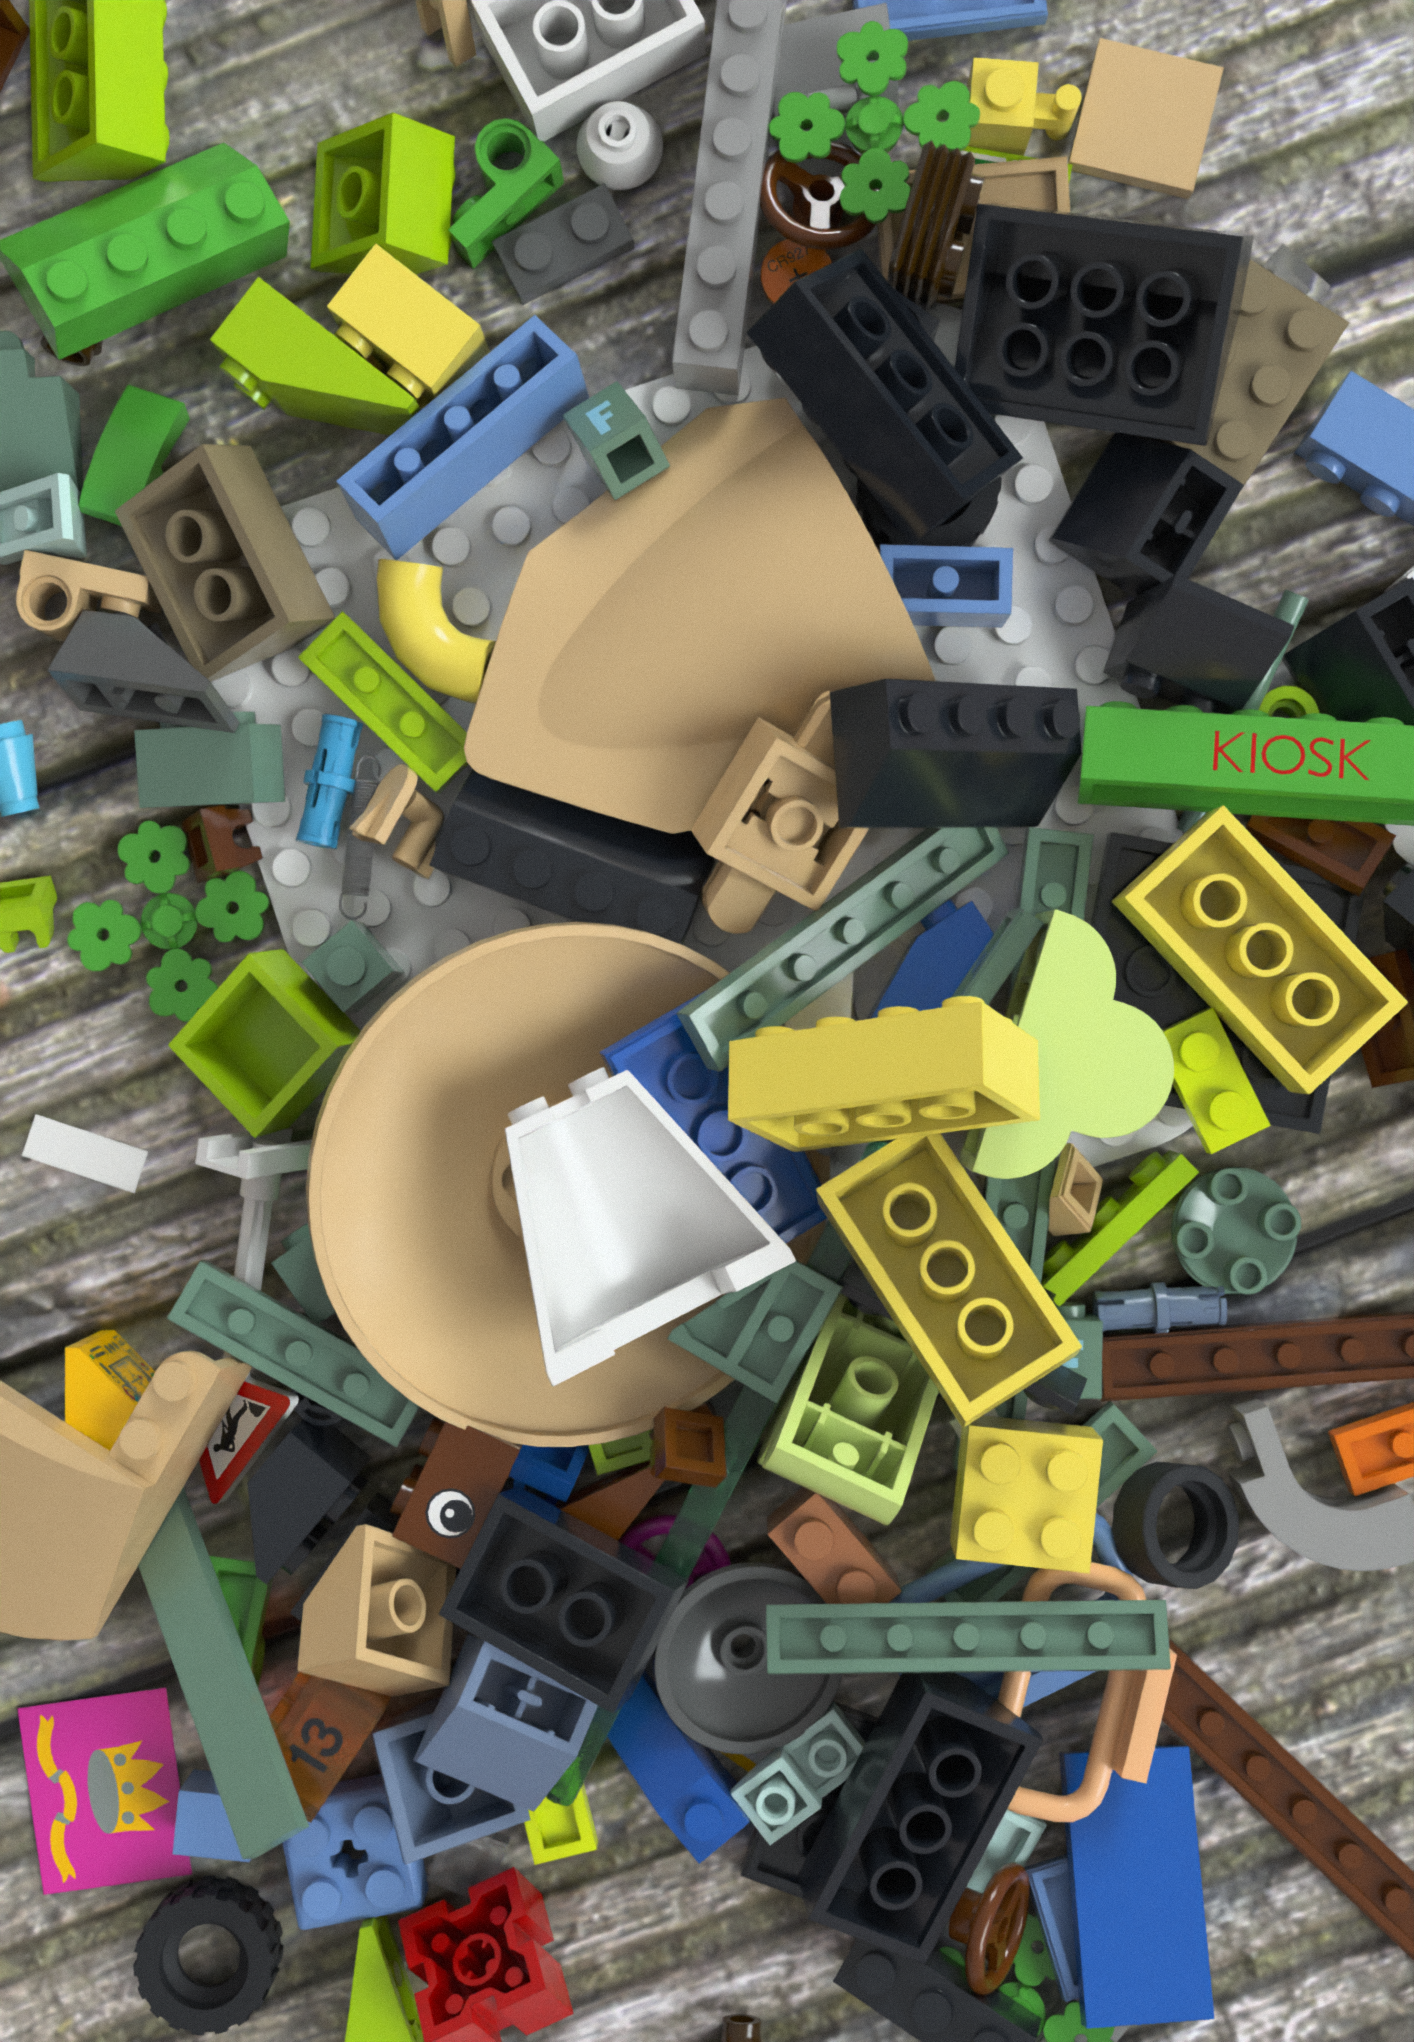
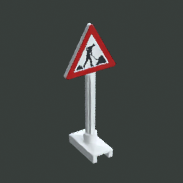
[195,1128,312,1504]

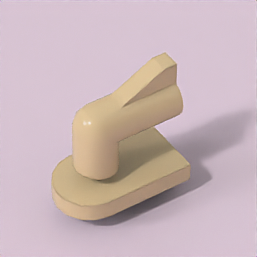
[349,764,444,879]

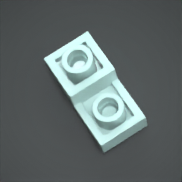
[731,1701,866,1845]

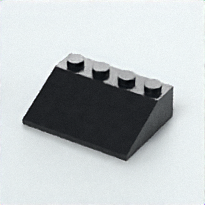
[955,203,1254,446]

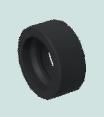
[1112,1461,1239,1589]

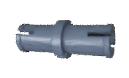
[1092,1282,1227,1334]

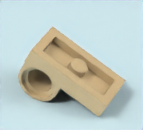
[16,550,162,641]

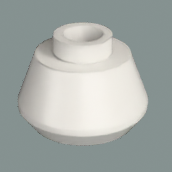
[576,101,663,190]

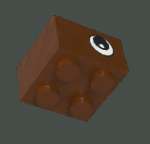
[390,1417,523,1569]

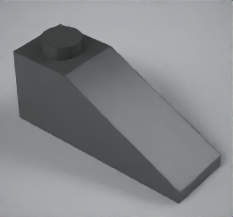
[48,610,240,733]

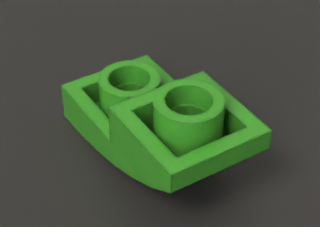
[78,385,190,526]

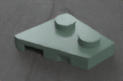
[667,1259,844,1404]

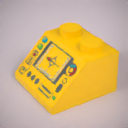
[65,1330,155,1451]

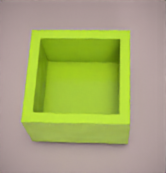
[168,949,361,1138]

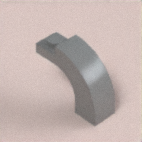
[1227,1396,1414,1571]

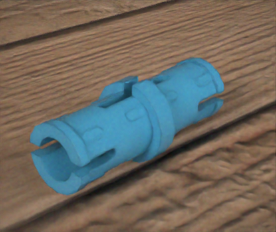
[296,714,363,849]

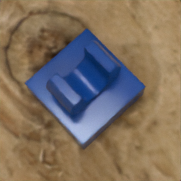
[509,1445,589,1505]

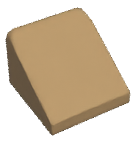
[1049,1143,1104,1236]

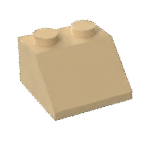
[297,1524,456,1697]

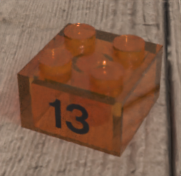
[269,1672,391,1823]

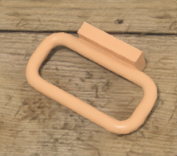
[997,1562,1177,1822]

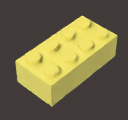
[1111,805,1408,1095]
[728,996,1040,1152]
[816,1133,1082,1428]

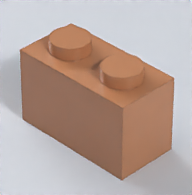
[766,1487,902,1604]

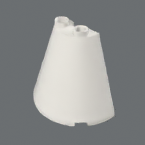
[505,1067,796,1386]

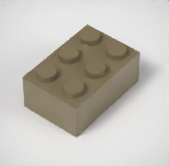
[1128,259,1350,487]

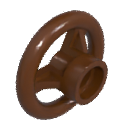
[760,141,880,250]
[949,1862,1030,1995]

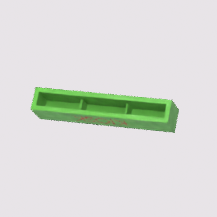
[1078,701,1414,826]

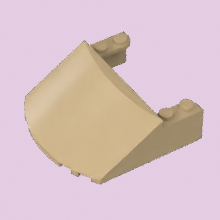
[0,1351,252,1641]

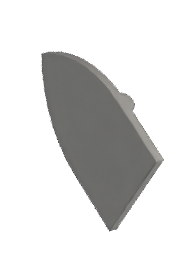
[774,3,899,178]

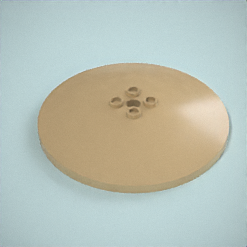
[306,922,830,1447]

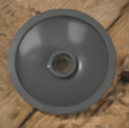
[653,1562,843,1754]

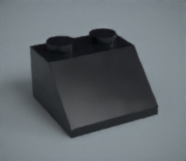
[1103,574,1295,714]

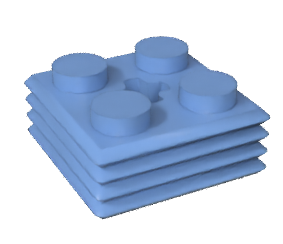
[282,1774,429,1930]

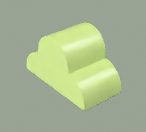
[958,910,1174,1179]
[757,1261,939,1526]

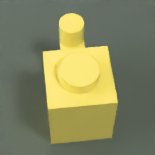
[966,58,1082,156]

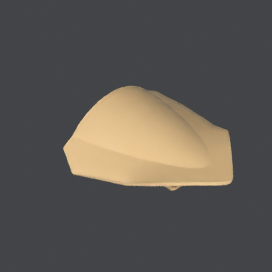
[464,397,936,834]

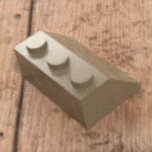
[115,444,335,682]

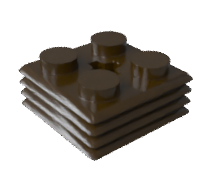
[887,140,985,312]

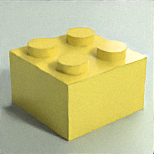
[327,244,490,409]
[950,1415,1103,1574]

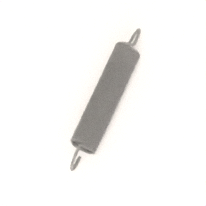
[339,755,381,920]

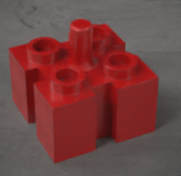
[398,1867,574,2042]

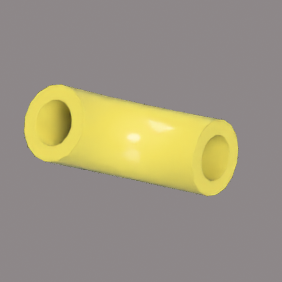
[376,559,496,704]

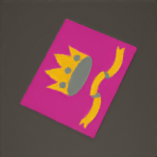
[17,1688,192,1895]

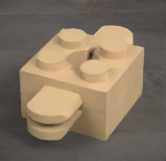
[691,691,869,934]

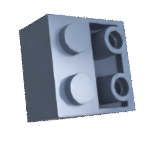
[413,1634,598,1812]

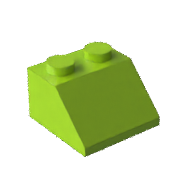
[310,112,456,274]

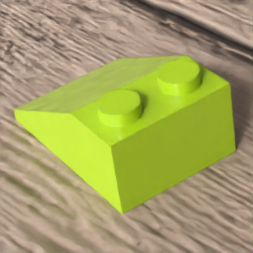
[210,277,421,436]

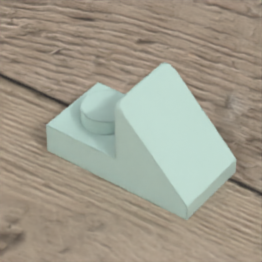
[0,473,87,565]

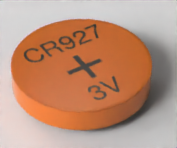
[760,239,832,305]

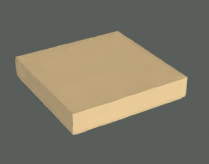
[1068,38,1224,199]

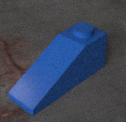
[866,899,994,1019]
[594,1670,749,1864]

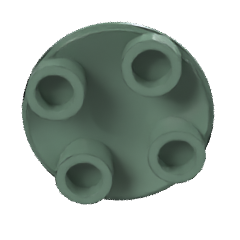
[1171,1167,1301,1295]

